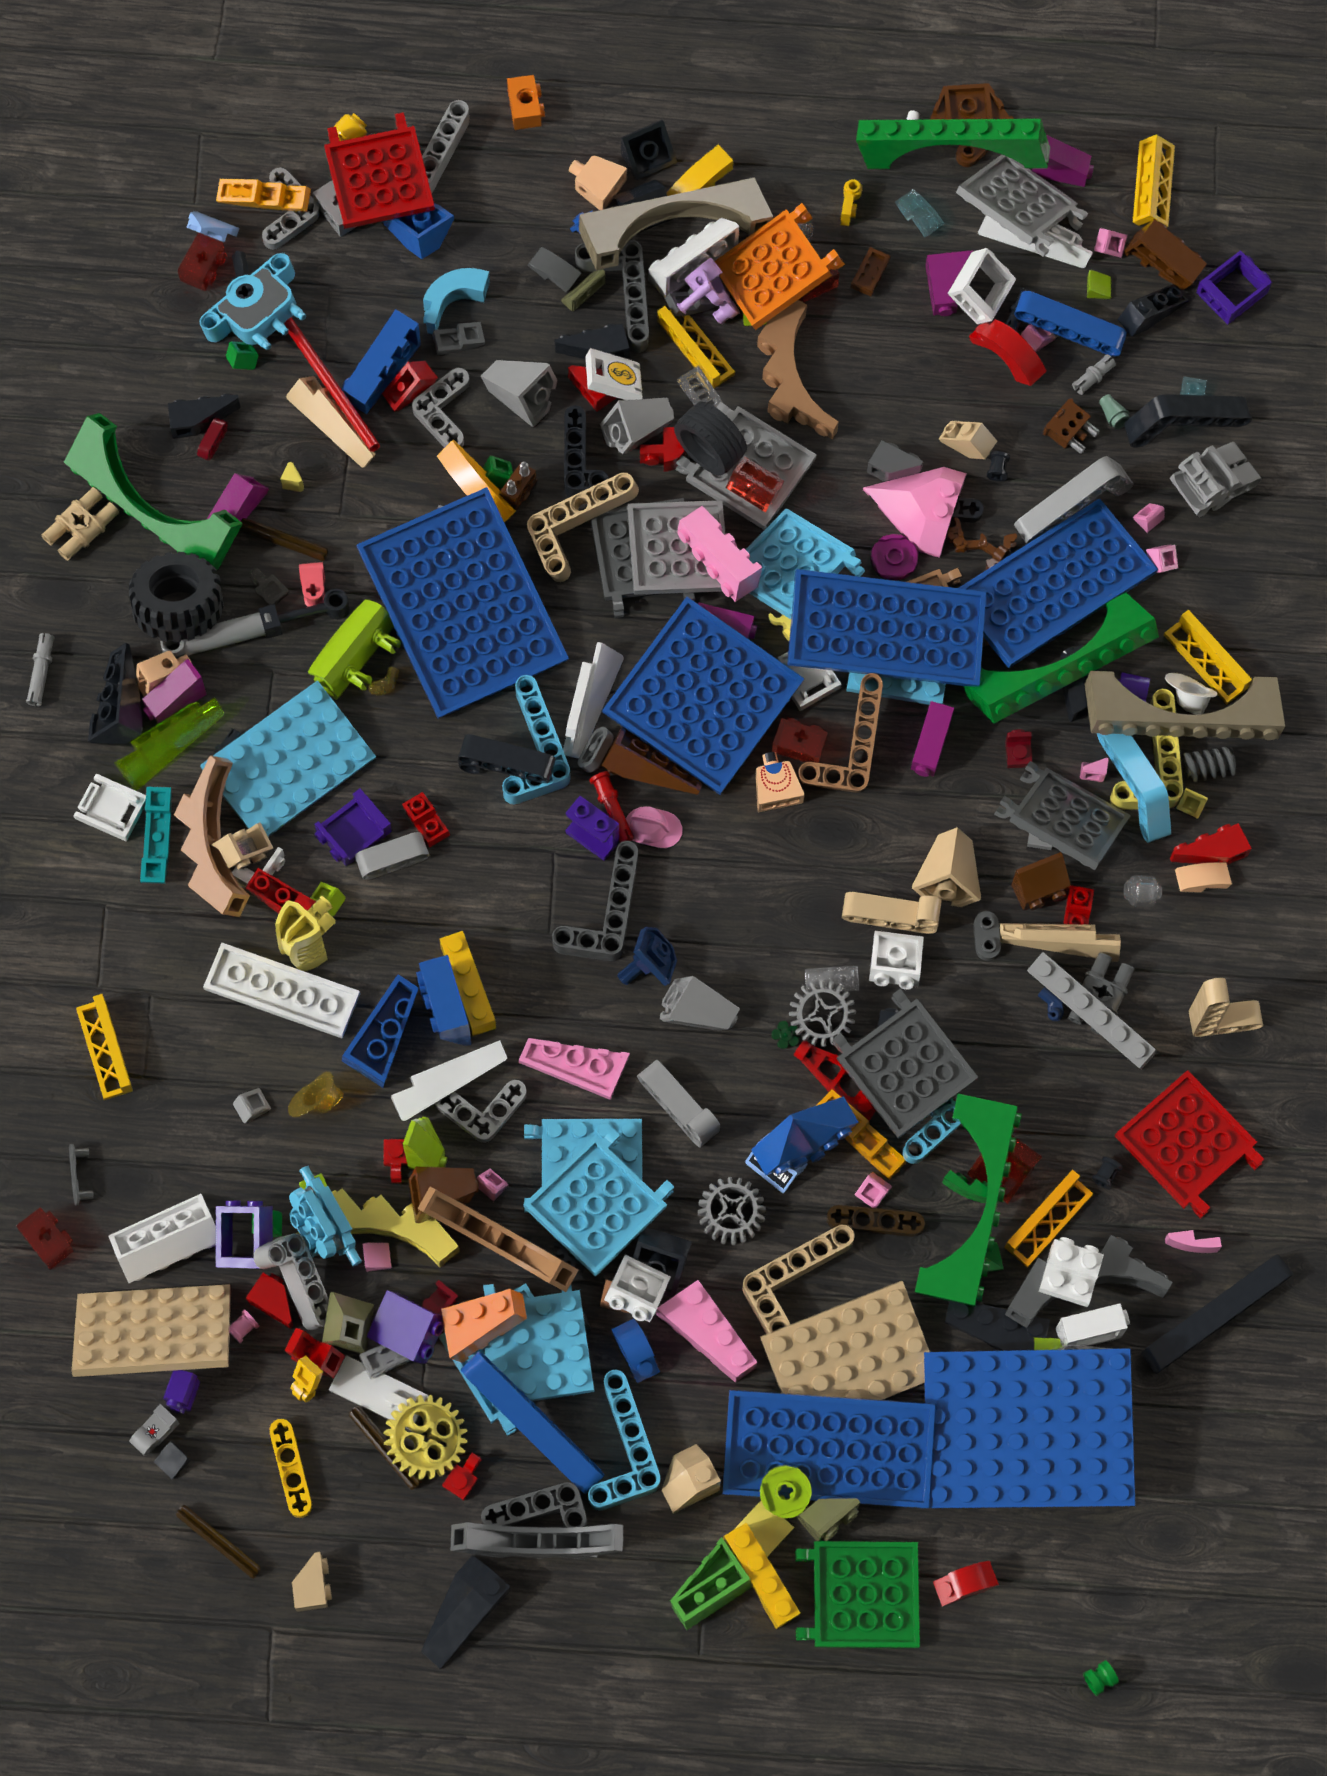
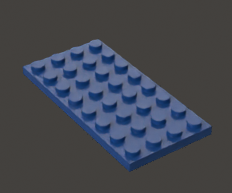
[959,498,1158,668]
[787,569,986,687]
[723,1390,935,1508]

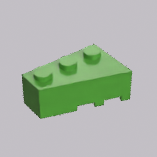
[670,1537,752,1630]

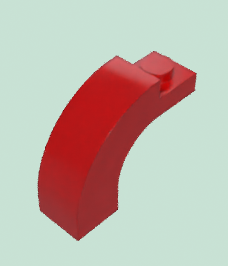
[969,319,1046,386]

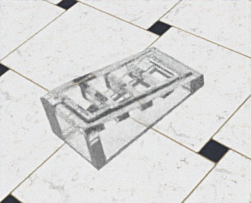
[677,366,723,407]

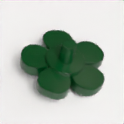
[771,1021,799,1049]

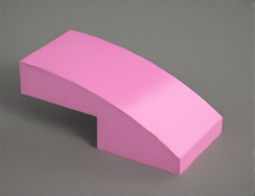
[1165,1230,1222,1253]

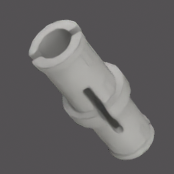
[1072,354,1116,395]

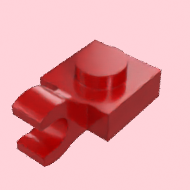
[383,1139,408,1183]
[442,1452,482,1501]

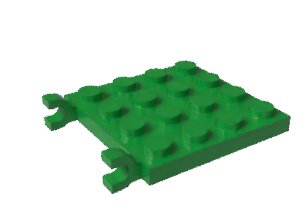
[795,1541,920,1649]

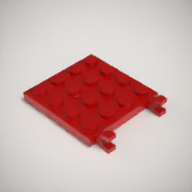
[324,112,435,229]
[1115,1070,1264,1219]

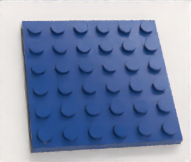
[602,597,805,795]

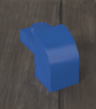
[611,1319,660,1383]

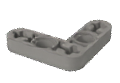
[262,168,320,250]
[412,368,469,448]
[435,1080,527,1142]

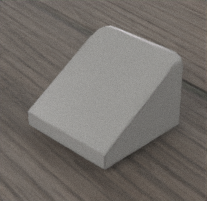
[233,1088,271,1123]

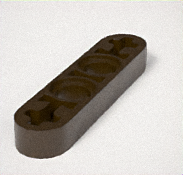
[826,1205,925,1237]

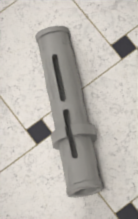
[26,633,55,706]

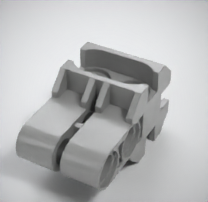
[1170,442,1262,517]

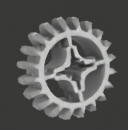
[789,979,856,1046]
[698,1177,766,1245]

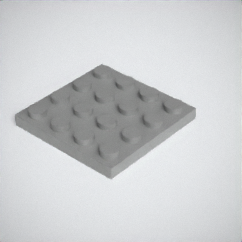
[627,500,725,595]

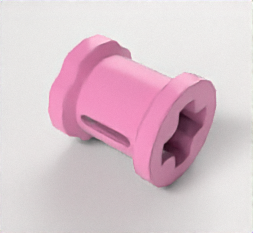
[230,1309,260,1343]

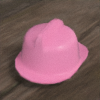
[626,807,682,848]

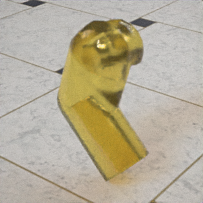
[369,667,400,696]

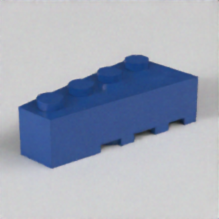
[342,309,421,414]
[342,975,418,1088]

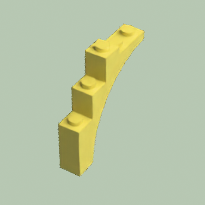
[297,1188,460,1267]

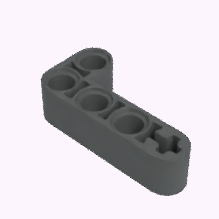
[481,1482,587,1528]

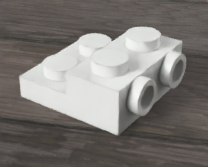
[869,931,924,989]
[1039,1237,1104,1307]
[604,1255,670,1322]

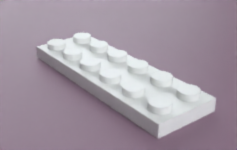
[203,943,360,1038]

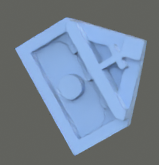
[187,211,240,242]

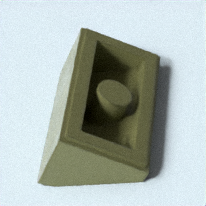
[561,269,605,311]

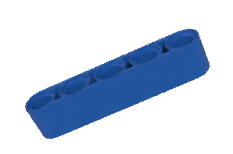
[1014,291,1127,356]

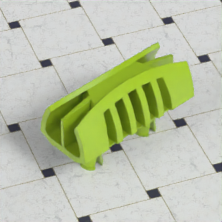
[308,599,401,700]

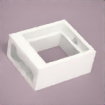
[948,248,1016,324]
[1056,1304,1130,1347]

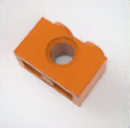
[507,75,545,130]

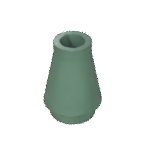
[1099,394,1130,429]

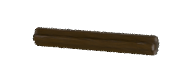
[240,518,329,561]
[349,1406,422,1490]
[176,1505,261,1578]

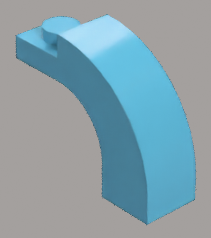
[423,268,490,334]

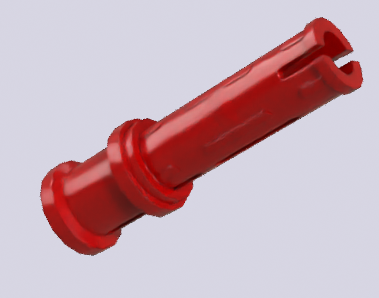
[589,771,635,843]

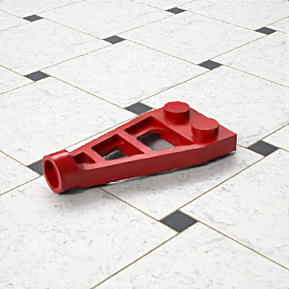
[793,1040,876,1121]

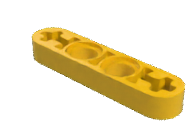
[269,1419,312,1518]

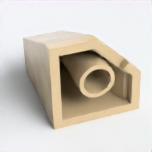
[912,827,981,907]
[662,1444,721,1514]

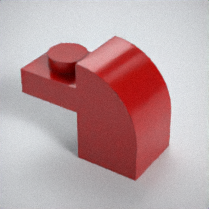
[640,427,687,472]
[285,1328,345,1379]
[933,1560,999,1606]

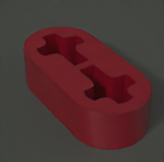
[197,417,228,461]

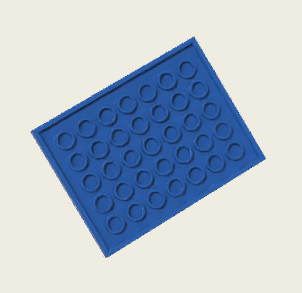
[356,487,569,719]
[924,1349,1136,1508]

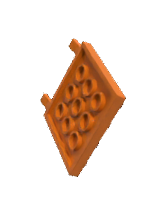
[714,203,845,330]

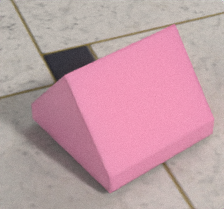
[1133,503,1165,533]
[476,1169,508,1202]

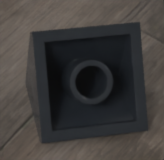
[621,120,677,180]
[613,179,674,233]

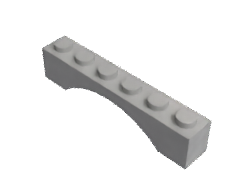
[1027,952,1157,1070]

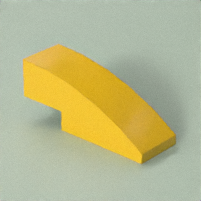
[667,145,733,196]

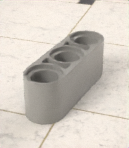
[355,832,430,880]

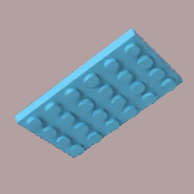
[200,680,376,837]

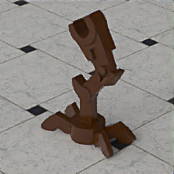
[947,517,1017,570]

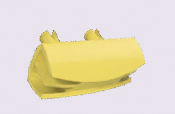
[275,896,336,972]

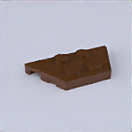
[930,83,1014,120]

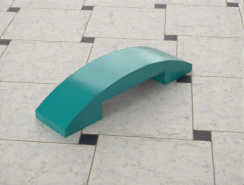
[140,787,172,884]

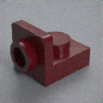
[1005,729,1032,768]

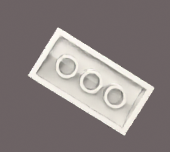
[648,218,739,298]
[109,1194,216,1283]

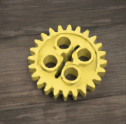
[384,1395,467,1479]

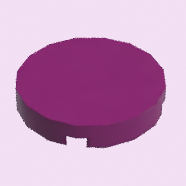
[871,534,918,581]

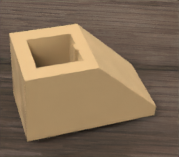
[939,421,997,459]
[292,1552,332,1612]

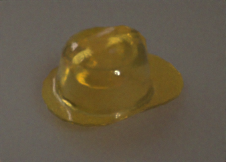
[288,1071,343,1117]

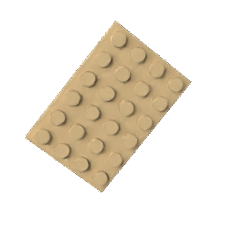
[760,1281,930,1400]
[72,1284,231,1377]

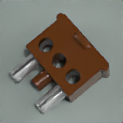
[1043,398,1100,453]
[500,462,538,513]

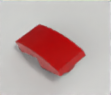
[402,792,450,848]
[1063,885,1094,925]

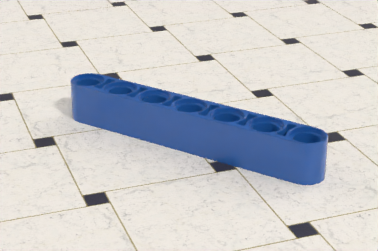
[460,1351,605,1494]

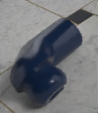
[1038,987,1064,1021]

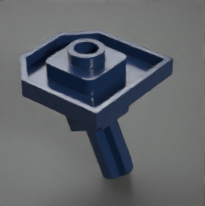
[617,927,677,986]

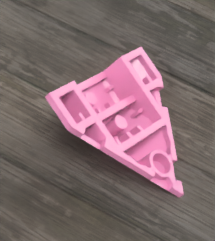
[863,467,967,558]

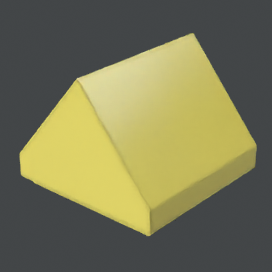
[281,462,304,492]
[1176,788,1208,818]

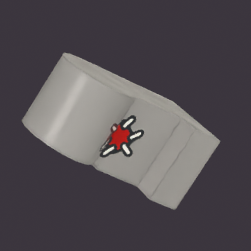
[130,1404,179,1456]

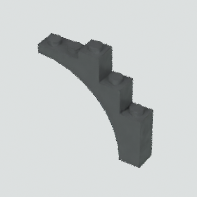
[1005,1235,1173,1328]
[450,1522,623,1560]

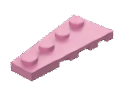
[519,1038,630,1100]

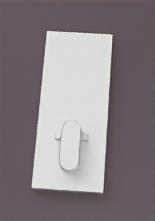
[329,1356,428,1430]

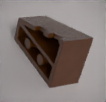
[1123,219,1207,290]

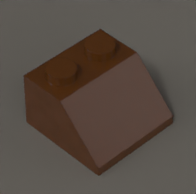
[1011,852,1071,911]

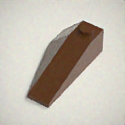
[602,726,703,795]

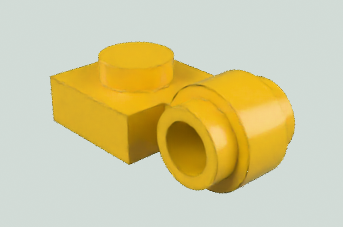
[840,179,862,226]
[291,1356,323,1402]

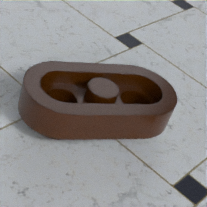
[956,145,989,167]

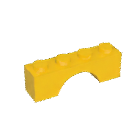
[440,931,496,1036]
[723,1522,800,1629]

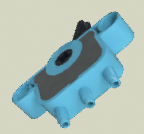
[200,250,306,350]

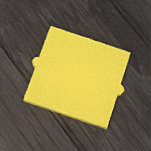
[735,1501,794,1557]

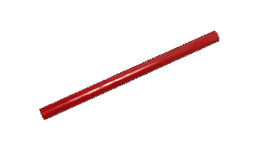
[283,317,380,452]

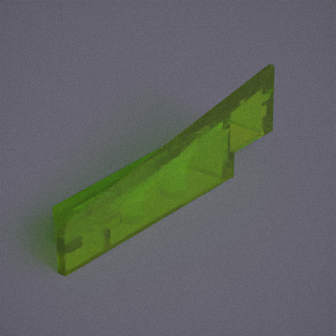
[114,698,224,791]

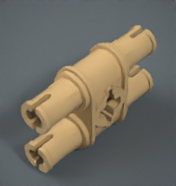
[41,487,119,561]

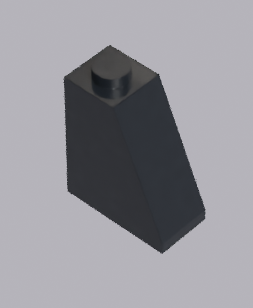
[1060,645,1100,722]

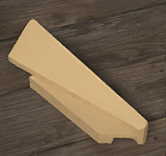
[286,376,375,468]
[1000,923,1121,962]

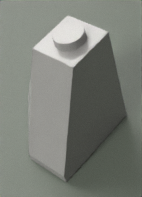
[481,360,557,427]
[600,398,674,454]
[660,976,740,1031]

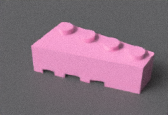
[678,506,762,602]
[656,1280,757,1383]

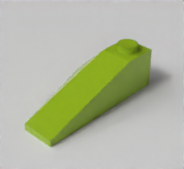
[403,1116,448,1170]

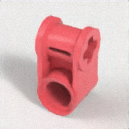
[299,562,325,607]

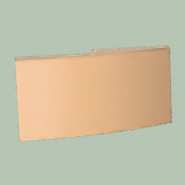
[1175,862,1232,892]

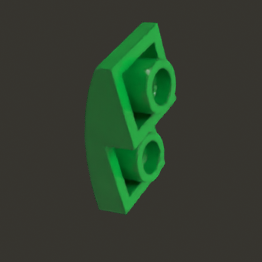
[942,1170,988,1203]

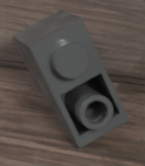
[867,440,923,482]

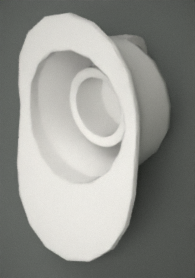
[1165,673,1217,715]

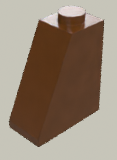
[409,1167,479,1223]

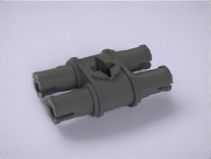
[1068,953,1135,1035]

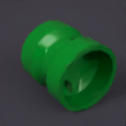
[1083,1660,1119,1696]

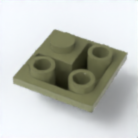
[322,1292,374,1354]
[798,1498,860,1541]

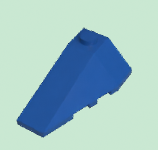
[381,204,454,259]

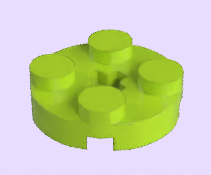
[760,1465,812,1518]

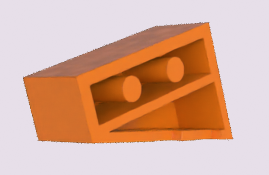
[441,1289,527,1363]

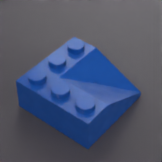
[416,955,471,1046]
[751,1096,858,1176]

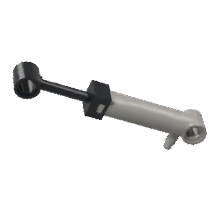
[161,588,349,658]

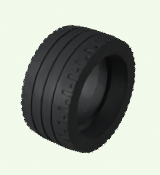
[674,401,747,476]

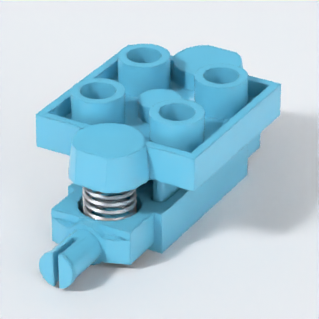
[289,1166,362,1266]

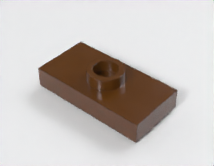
[850,247,891,297]

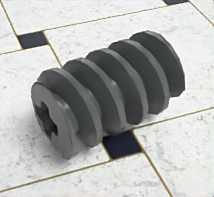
[1182,747,1236,782]

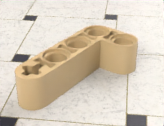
[842,892,942,934]

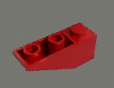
[1170,823,1252,865]
[245,868,316,914]

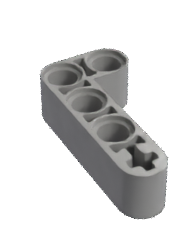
[637,1060,720,1148]
[254,1233,329,1330]

